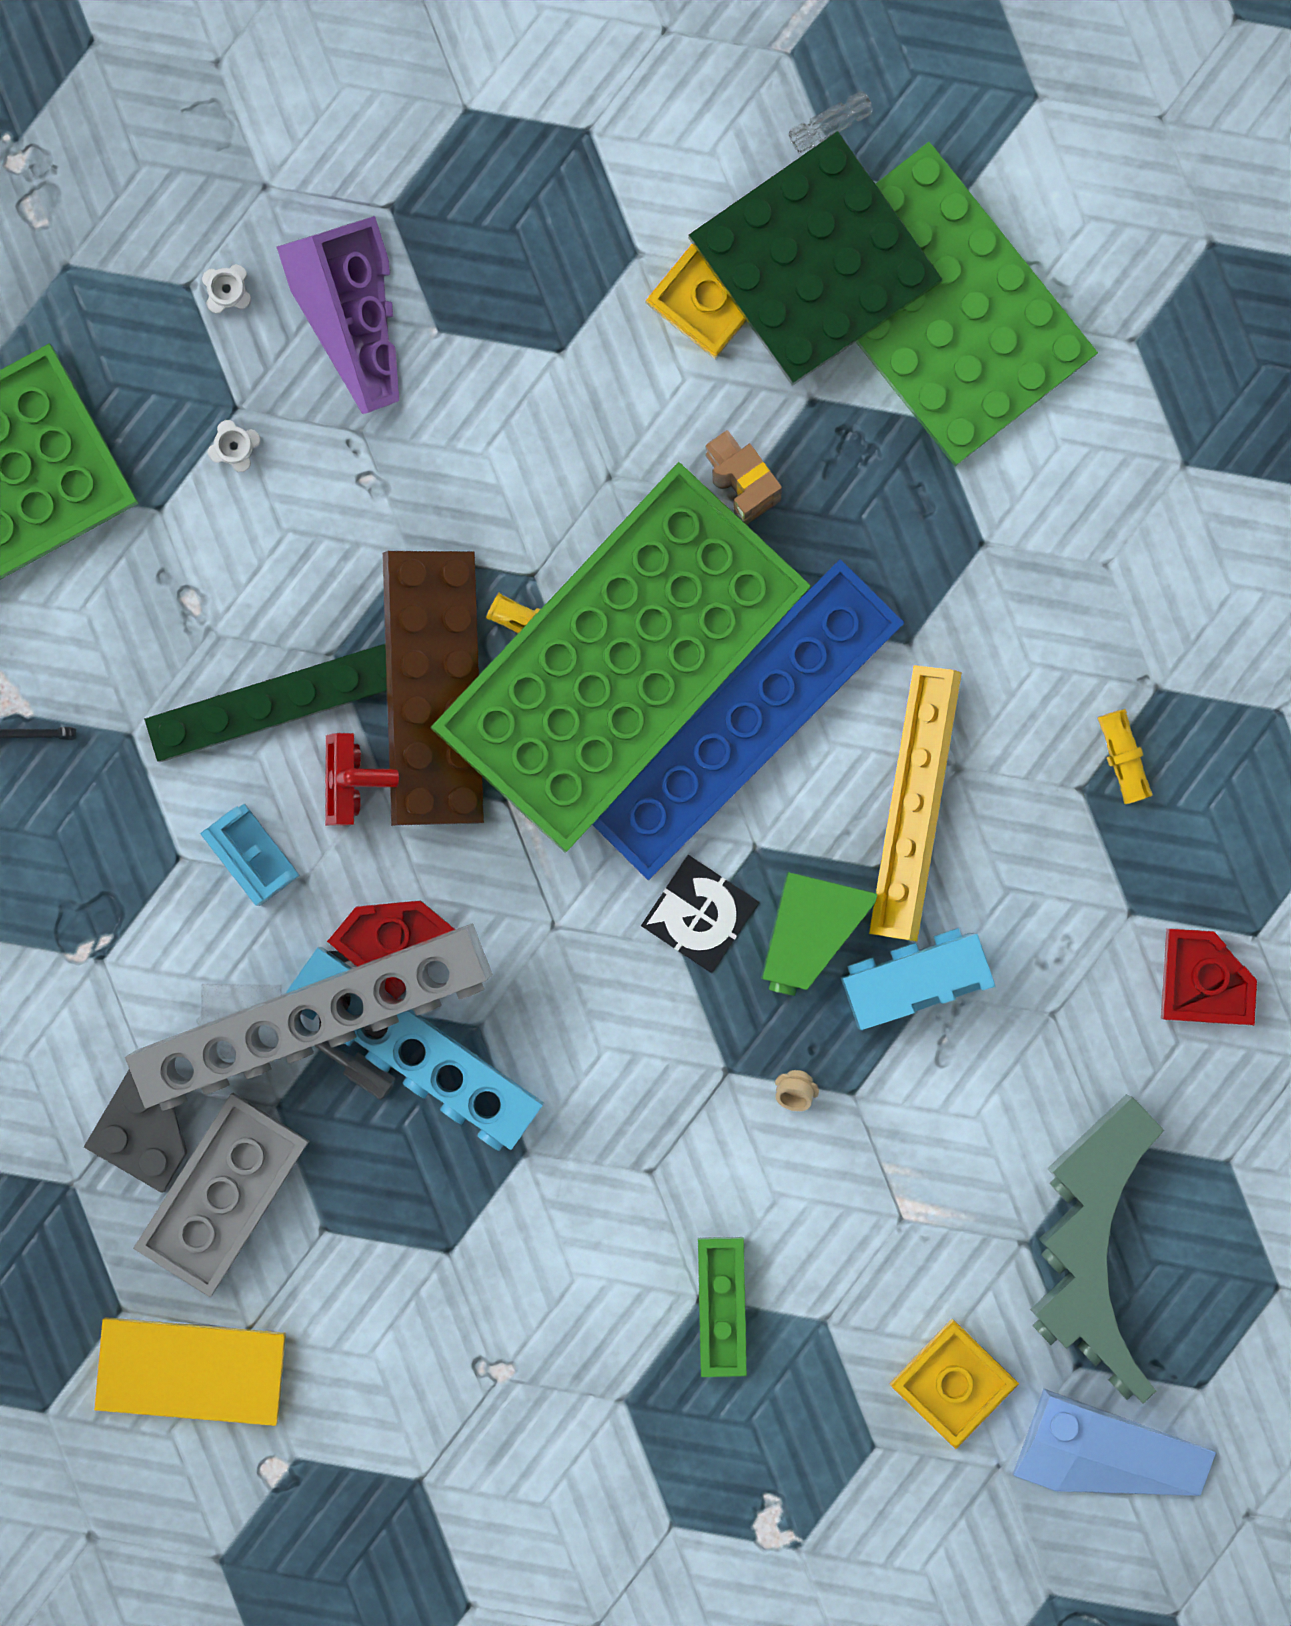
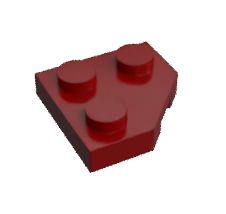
[327,900,456,999]
[1161,928,1257,1026]

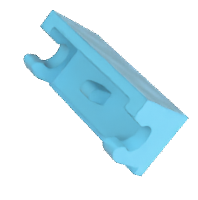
[200,804,300,906]

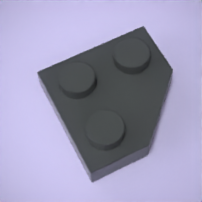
[84,1069,187,1193]

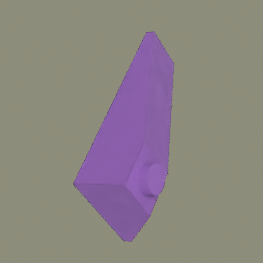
[277,216,399,414]

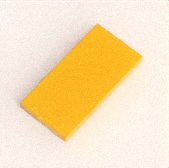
[94,1317,286,1426]

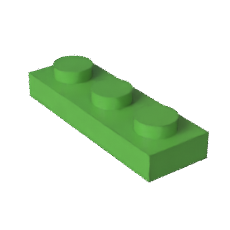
[698,1237,747,1377]

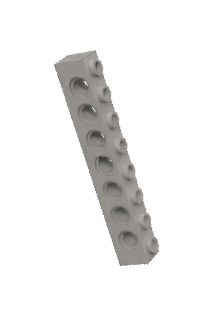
[125,923,493,1111]

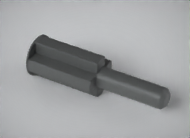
[314,1040,396,1101]

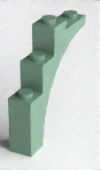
[1030,1094,1164,1404]

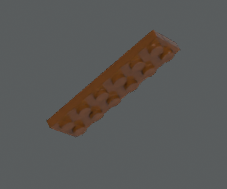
[382,551,484,826]

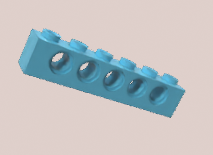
[286,947,544,1151]

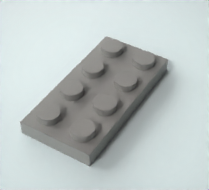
[133,1093,309,1297]

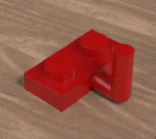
[325,733,399,826]

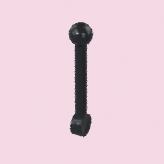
[0,727,76,740]

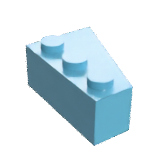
[840,928,996,1030]

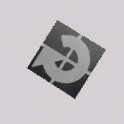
[641,855,759,973]

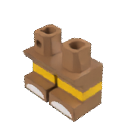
[705,430,782,525]

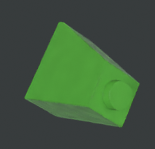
[761,872,877,996]

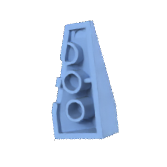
[1013,1389,1216,1496]

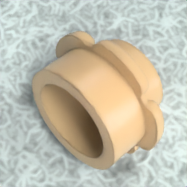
[775,1070,819,1111]

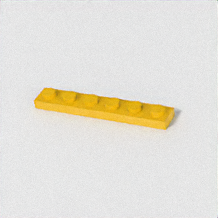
[869,665,962,942]

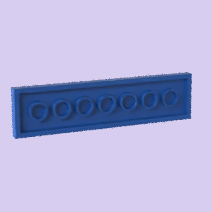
[592,559,905,881]

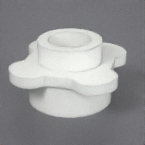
[202,264,251,313]
[208,420,260,472]

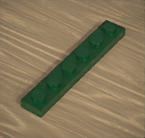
[144,644,387,763]

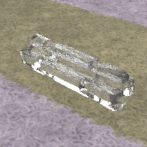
[788,91,873,153]

